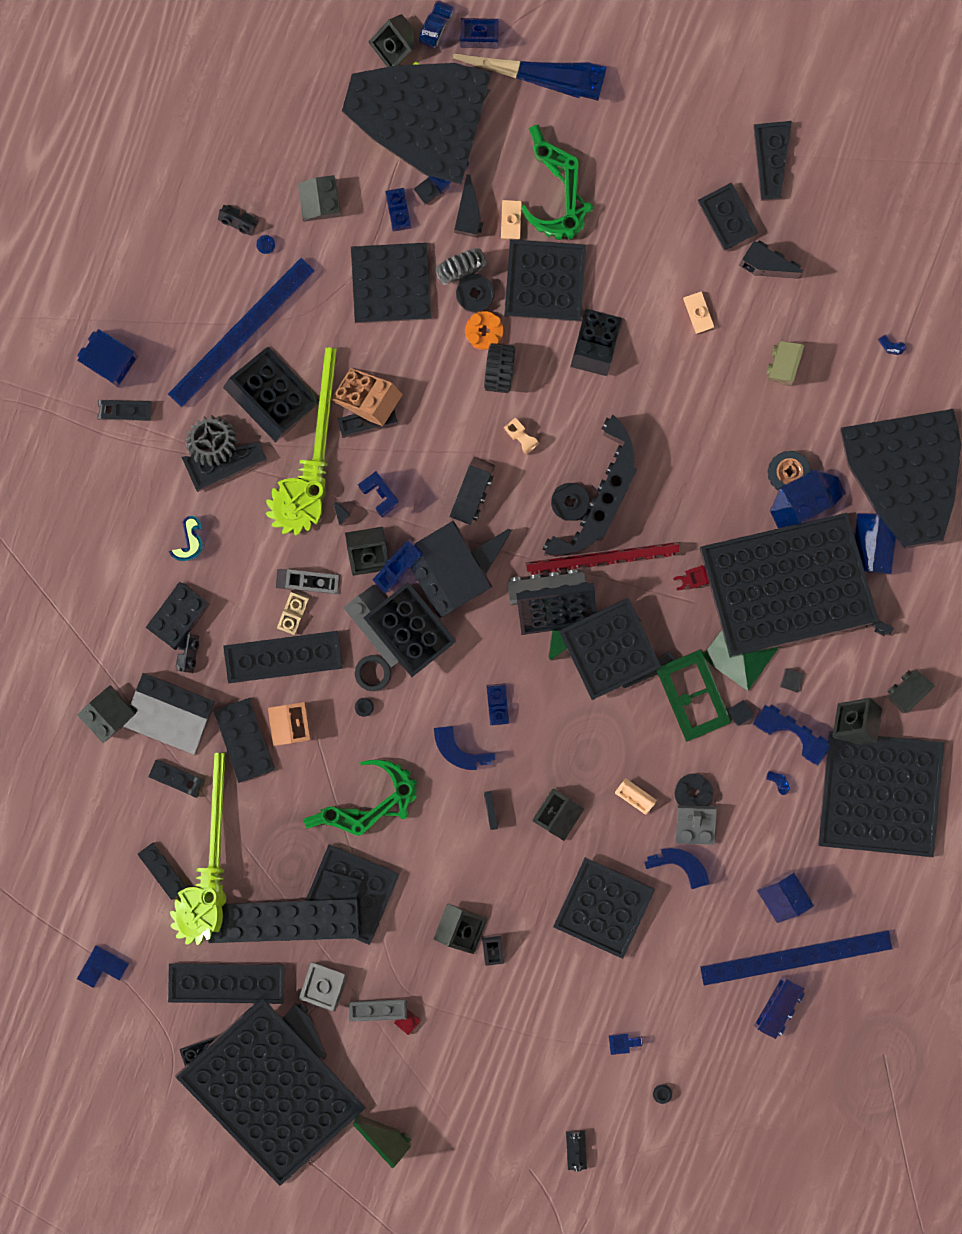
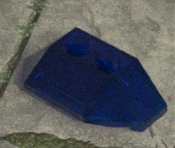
[770,470,846,528]

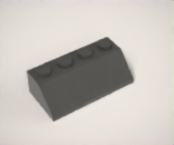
[507,569,585,606]
[343,585,399,668]

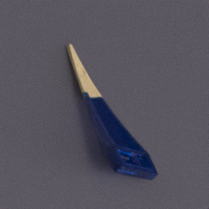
[453,54,607,101]

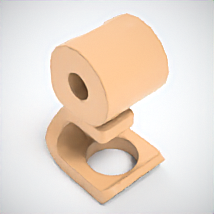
[503,418,539,455]

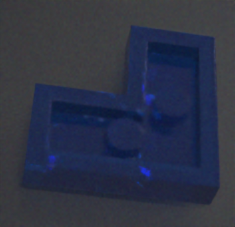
[77,945,130,988]

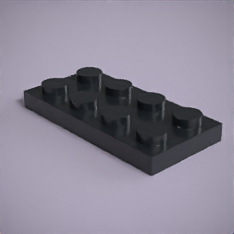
[213,698,275,783]

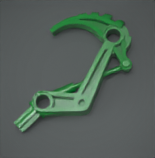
[521,124,593,240]
[303,759,418,836]

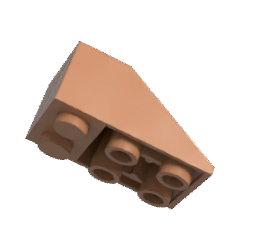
[331,368,403,426]

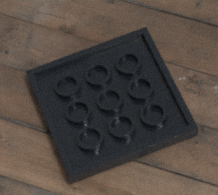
[504,239,586,322]
[351,242,431,324]
[516,582,596,635]
[558,597,661,700]
[305,844,400,945]
[553,857,655,959]

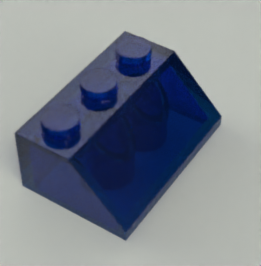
[854,513,896,575]
[754,975,805,1039]

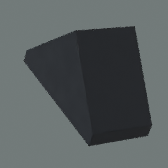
[482,934,505,966]

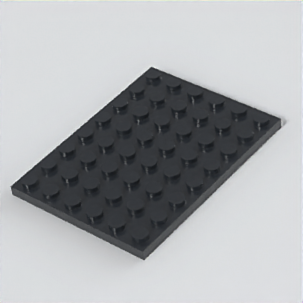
[699,513,879,658]
[175,997,366,1186]

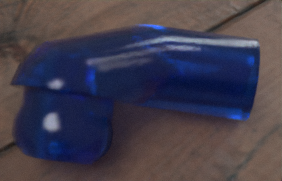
[878,334,906,355]
[766,770,790,795]

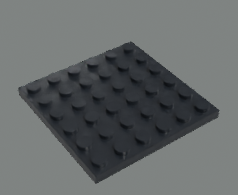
[818,731,944,857]

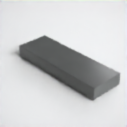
[349,1000,407,1022]

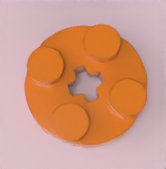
[465,311,503,350]

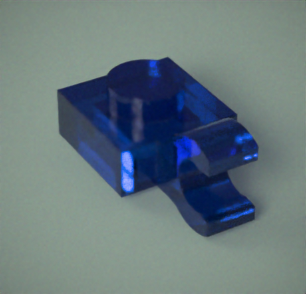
[609,1033,643,1055]

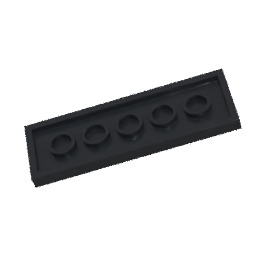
[223,631,343,684]
[168,963,285,1004]

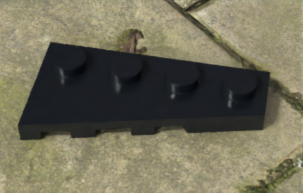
[753,121,792,201]
[181,442,267,492]

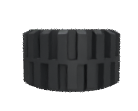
[484,343,516,393]

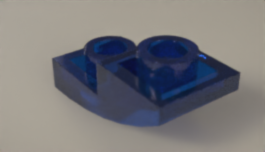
[385,188,411,232]
[486,683,509,726]

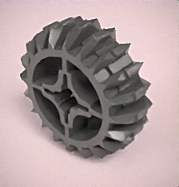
[436,248,487,284]
[185,415,237,467]

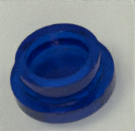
[256,235,275,254]

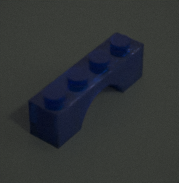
[753,704,831,767]

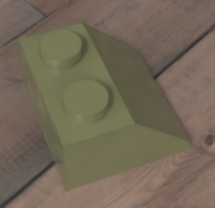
[766,341,804,386]

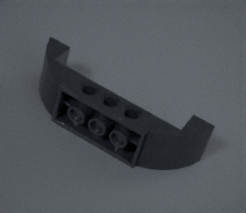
[542,414,637,557]

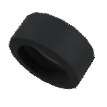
[354,655,391,692]

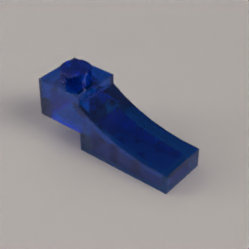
[372,540,423,593]

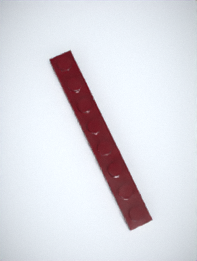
[525,542,680,575]

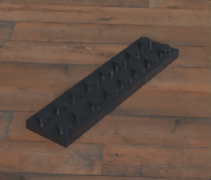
[208,899,360,943]

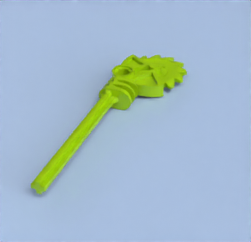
[266,347,337,536]
[170,753,226,945]

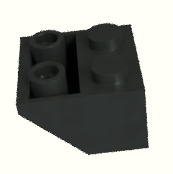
[532,788,585,841]

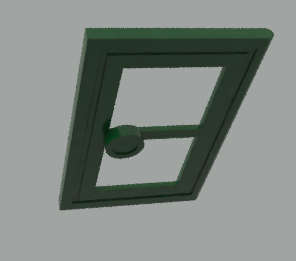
[656,649,732,742]

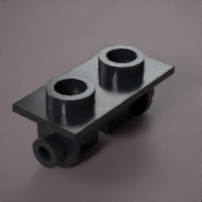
[218,204,259,236]
[175,634,199,673]
[566,1130,587,1172]

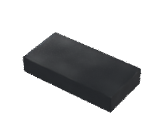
[484,791,498,830]

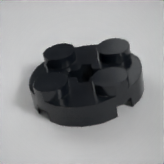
[456,274,494,313]
[551,483,589,521]
[674,774,713,806]

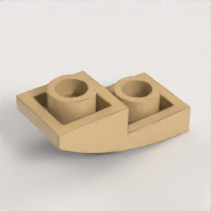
[277,590,310,635]

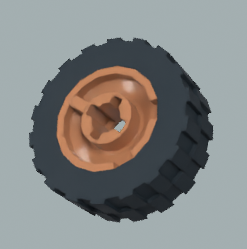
[767,451,811,494]

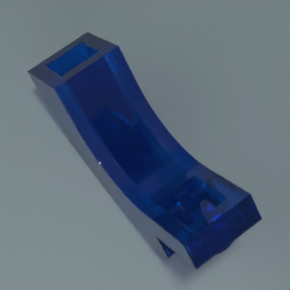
[434,726,495,770]
[643,847,710,889]

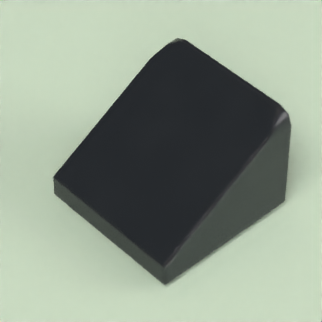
[334,502,350,526]
[780,669,803,693]
[727,700,754,726]

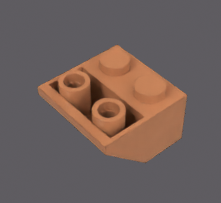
[268,702,312,746]

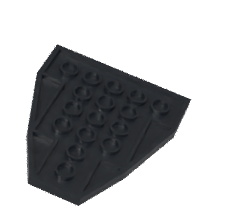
[342,63,492,185]
[840,409,962,549]

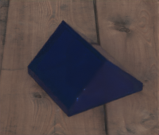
[460,18,499,49]

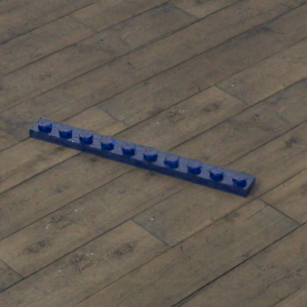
[168,258,315,408]
[700,930,893,986]

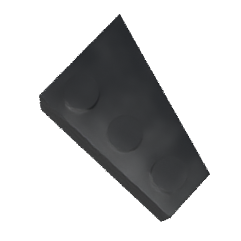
[449,457,495,525]

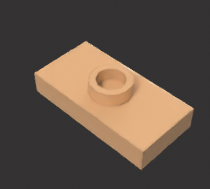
[501,200,521,240]
[683,291,714,334]
[615,778,657,815]

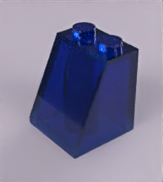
[77,329,139,388]
[757,870,814,923]

